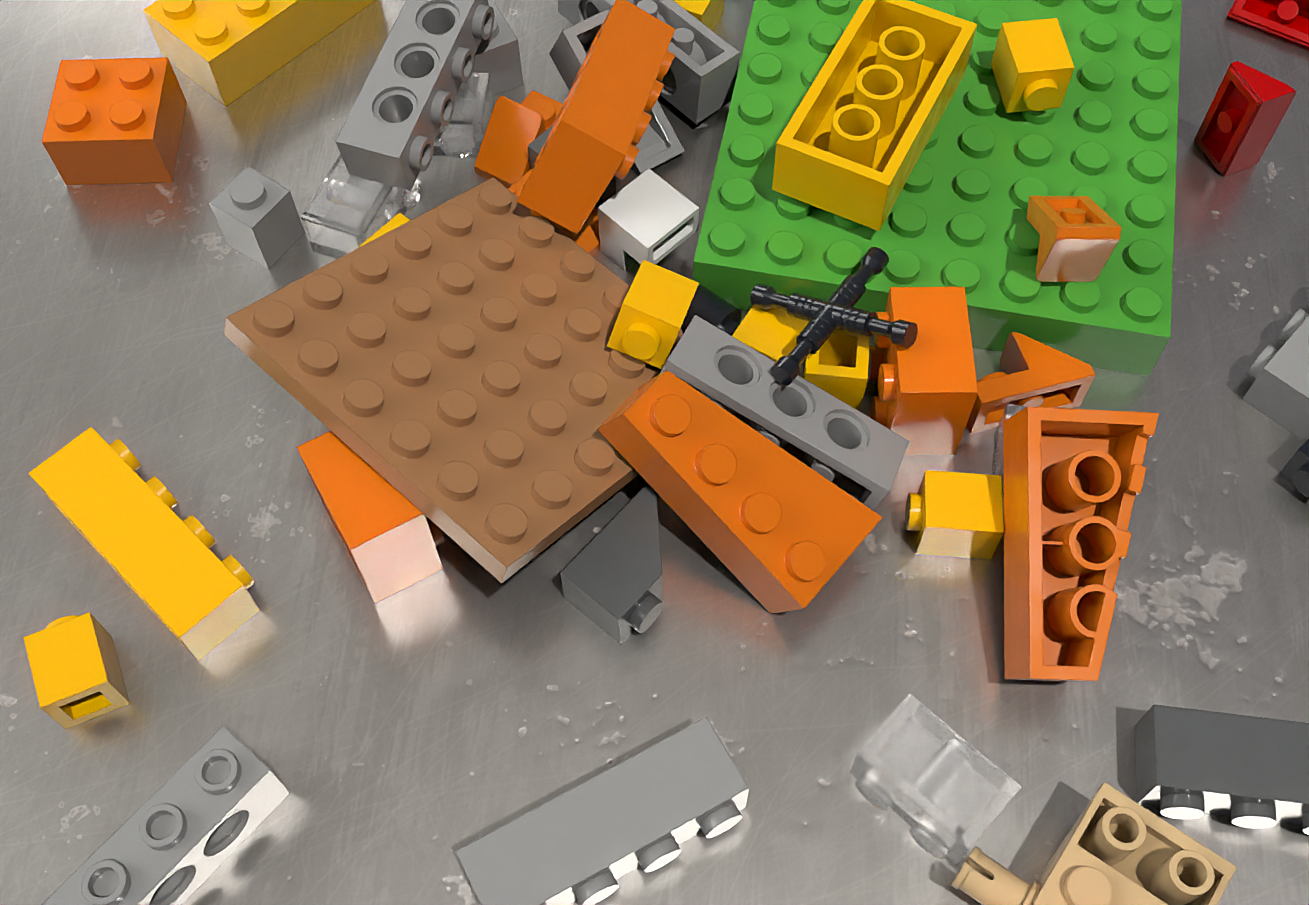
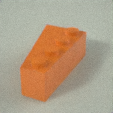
[516,0,675,234]
[597,370,883,614]
[1003,407,1159,682]

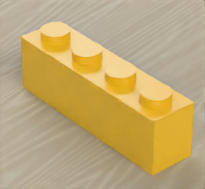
[28,427,260,662]

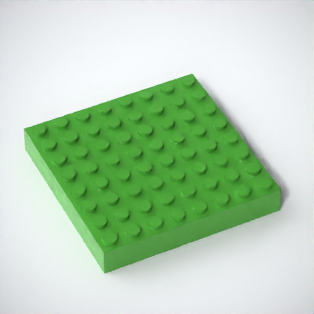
[693,0,1182,376]

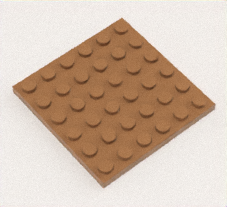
[224,177,683,583]

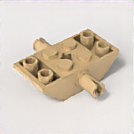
[951,782,1237,905]

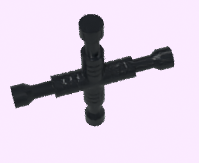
[750,247,918,385]

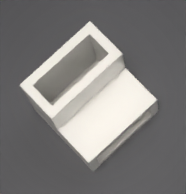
[598,168,699,271]

